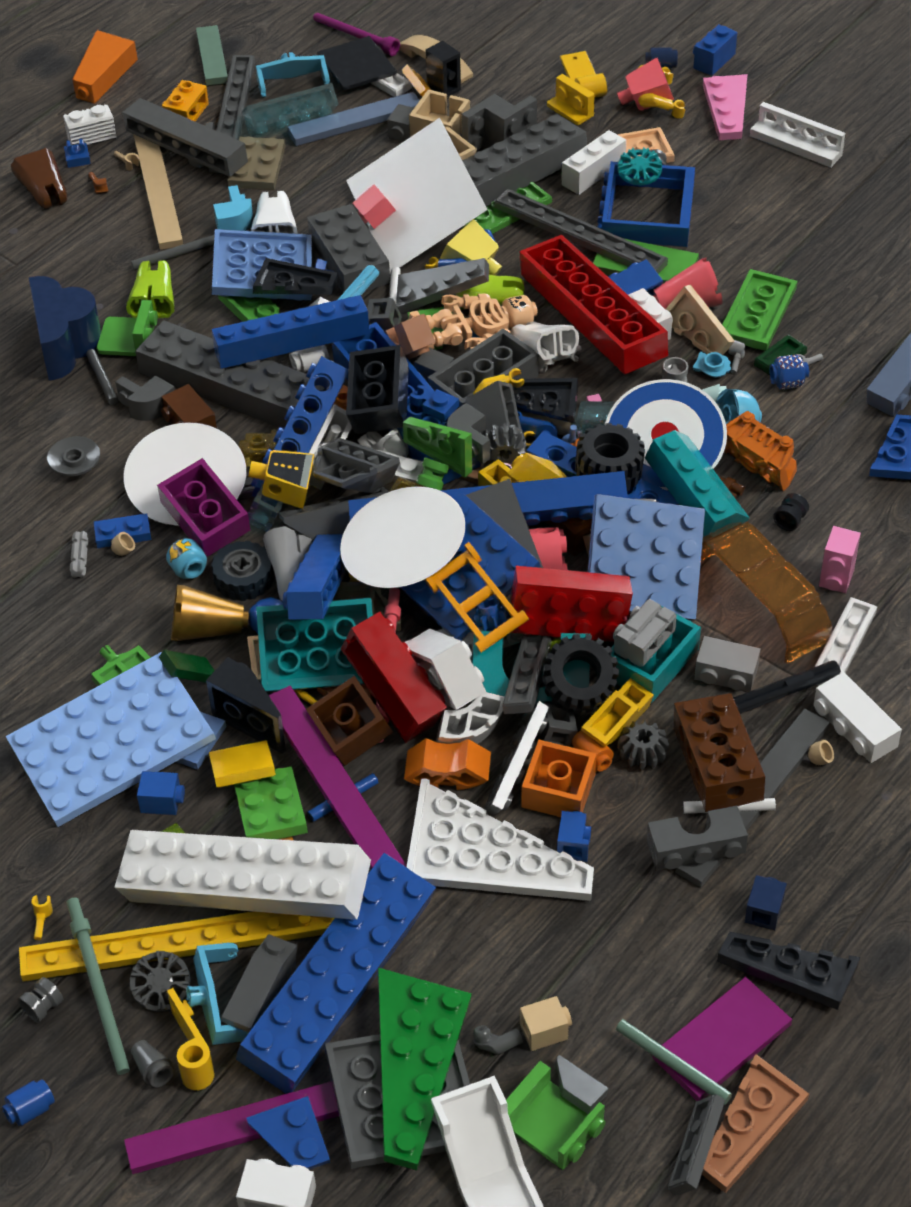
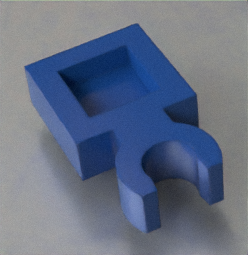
[410,385,459,422]

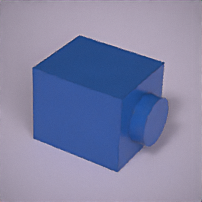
[137,771,185,815]

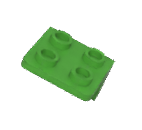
[97,300,158,356]

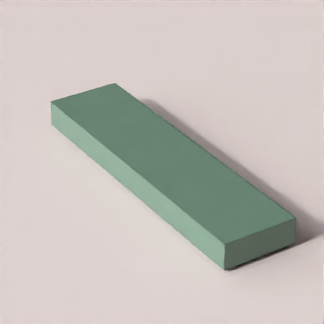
[196,25,228,86]

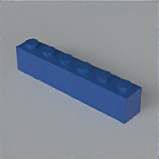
[212,295,369,369]
[283,534,347,620]

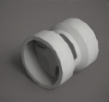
[662,357,688,382]

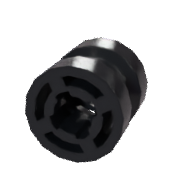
[773,493,809,531]

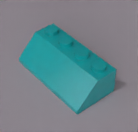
[645,430,750,540]

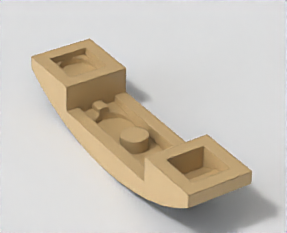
[399,35,473,83]

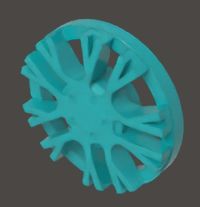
[618,147,662,185]

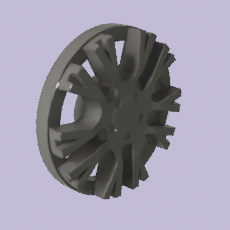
[130,951,191,1012]

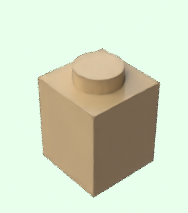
[520,996,572,1051]

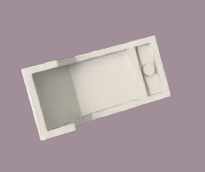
[431,1076,544,1207]

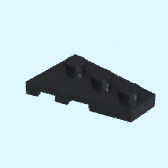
[509,378,579,423]

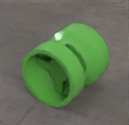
[416,457,450,490]

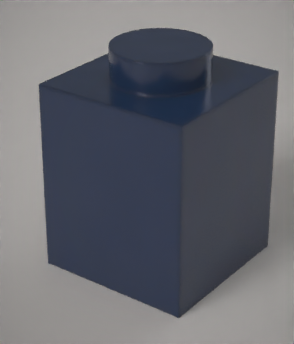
[745,875,787,931]

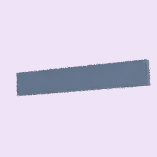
[288,92,420,146]

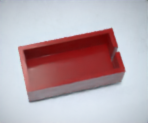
[508,566,633,642]
[340,612,447,743]

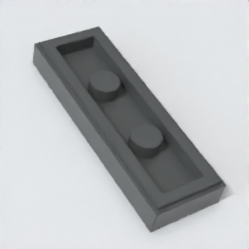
[668,1094,725,1196]

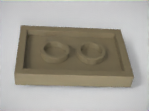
[228,136,286,190]

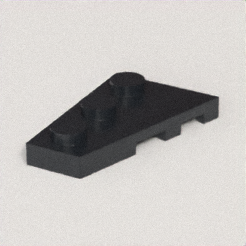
[253,258,338,295]

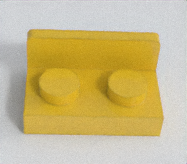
[547,74,595,125]

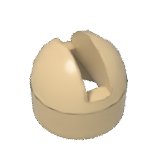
[111,532,135,556]
[808,740,834,765]

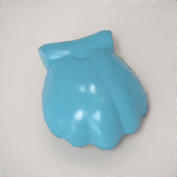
[693,352,731,378]

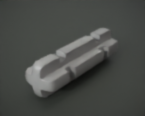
[70,531,88,578]

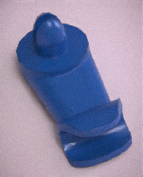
[517,410,557,438]

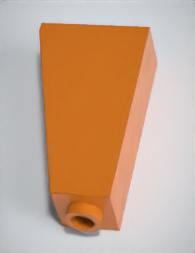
[73,31,138,104]

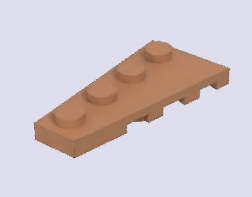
[702,1054,809,1193]

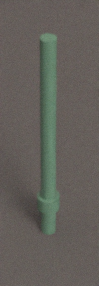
[66,898,130,1075]

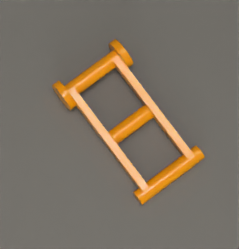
[424,542,529,653]

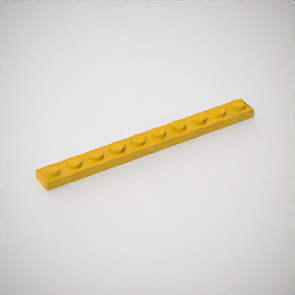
[19,911,335,982]

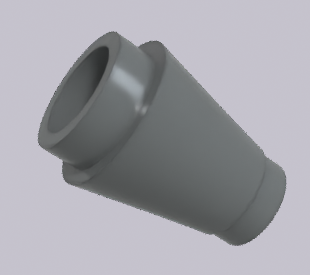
[131,1040,174,1087]

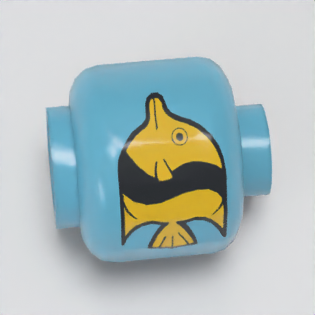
[166,538,207,579]

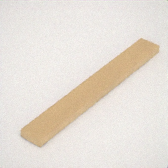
[133,134,183,250]

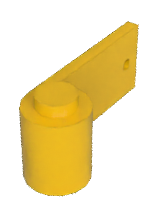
[560,51,607,98]
[167,988,214,1090]

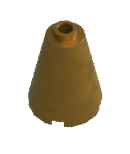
[171,585,249,641]

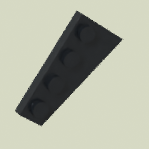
[717,932,860,1010]

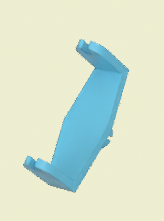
[256,52,330,97]
[186,943,248,1045]

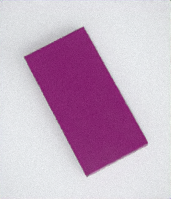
[652,977,792,1101]

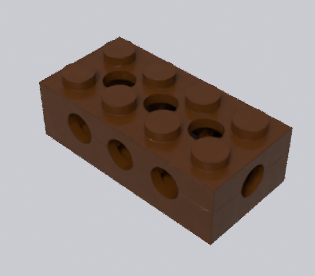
[673,693,765,812]

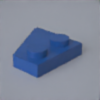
[246,1096,330,1170]

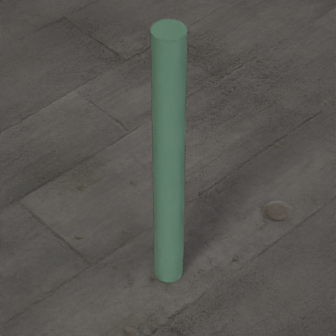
[616,1019,732,1105]

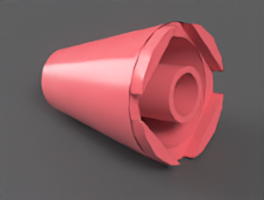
[653,257,723,309]

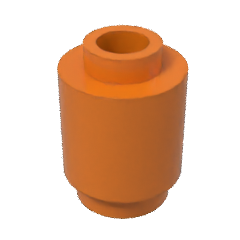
[572,731,614,772]

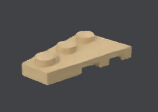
[665,285,735,355]

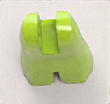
[126,261,175,318]
[456,275,525,310]

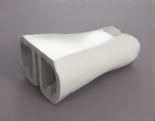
[251,191,298,234]
[511,322,579,360]

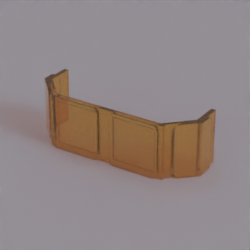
[701,522,832,664]

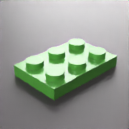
[234,766,308,839]

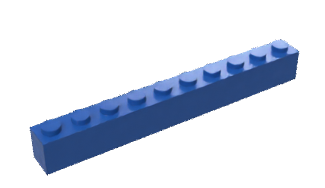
[348,471,628,526]

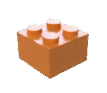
[521,740,597,817]

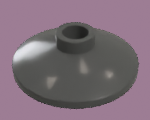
[47,436,100,476]

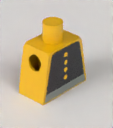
[248,450,314,509]

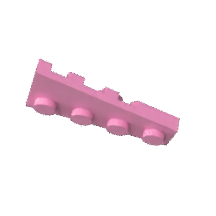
[703,74,747,141]

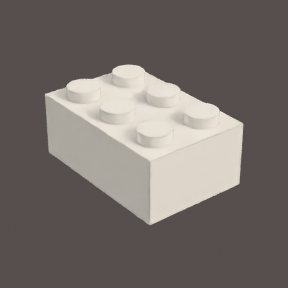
[406,629,486,710]

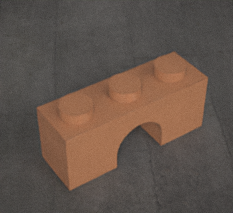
[384,314,436,360]

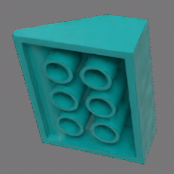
[256,598,373,692]

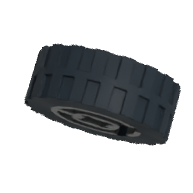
[211,541,274,601]

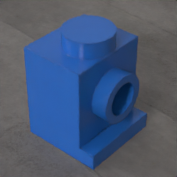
[557,811,591,862]

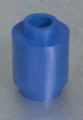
[2,1079,55,1127]

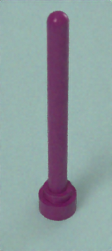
[313,13,400,56]

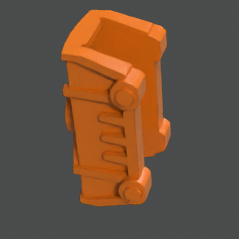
[724,411,797,491]

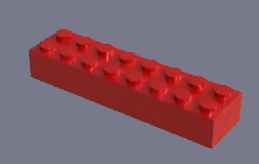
[519,235,668,374]

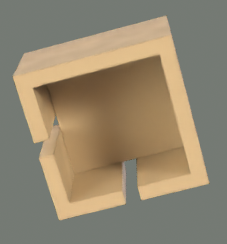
[409,89,470,137]

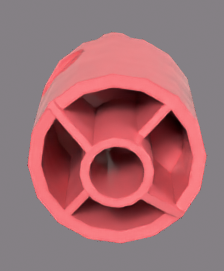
[529,527,568,570]

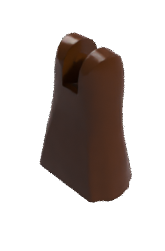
[11,148,67,209]

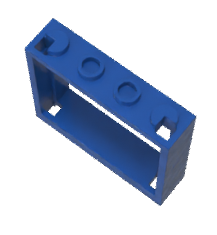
[597,161,695,247]

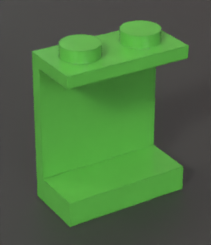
[506,1061,606,1170]

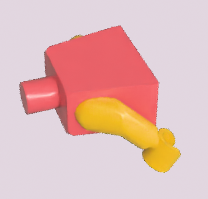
[617,58,685,118]

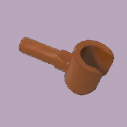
[88,172,108,194]

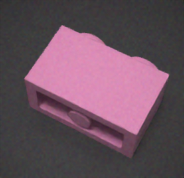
[819,526,861,593]

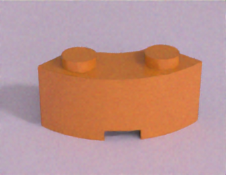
[404,738,491,790]

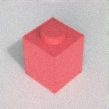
[353,184,396,229]

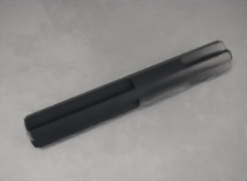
[733,660,841,713]

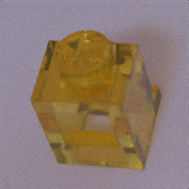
[239,430,277,467]

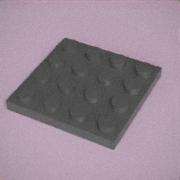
[325,1034,470,1169]

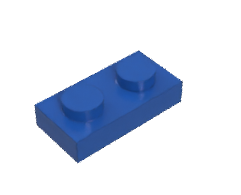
[94,513,151,549]

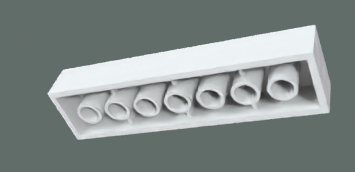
[114,830,371,920]

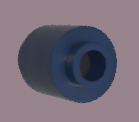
[645,47,678,70]

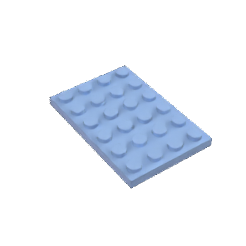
[6,652,216,827]

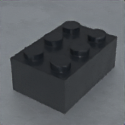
[346,345,409,434]

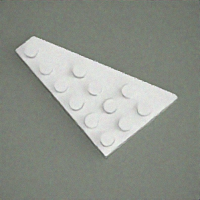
[407,778,594,901]

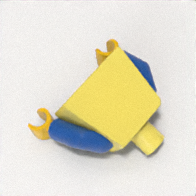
[425,219,502,276]

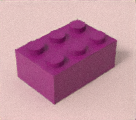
[157,458,251,557]

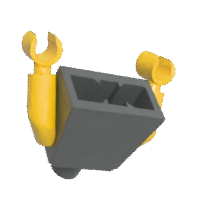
[465,368,536,448]

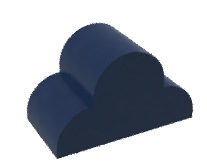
[29,276,101,381]

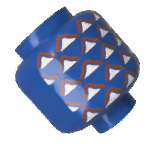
[769,355,809,389]

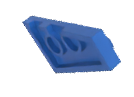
[869,414,911,479]

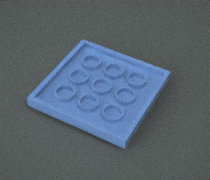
[212,229,312,301]
[587,494,705,621]

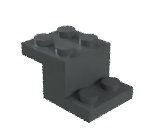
[461,94,537,151]

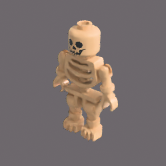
[409,294,537,350]

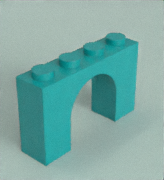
[472,631,590,712]

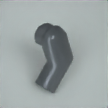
[473,1025,523,1054]

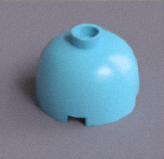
[716,389,762,424]

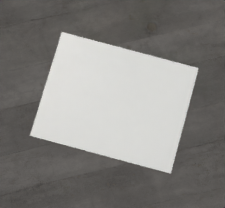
[346,118,488,274]

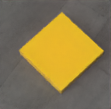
[209,740,276,788]

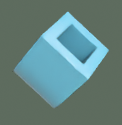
[213,185,253,231]

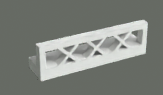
[750,102,845,168]

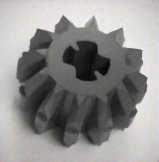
[484,423,526,464]
[618,719,669,771]

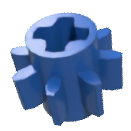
[473,598,511,631]

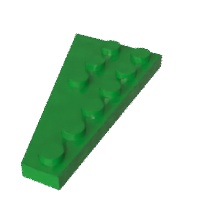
[378,968,472,1171]

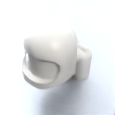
[357,428,409,457]

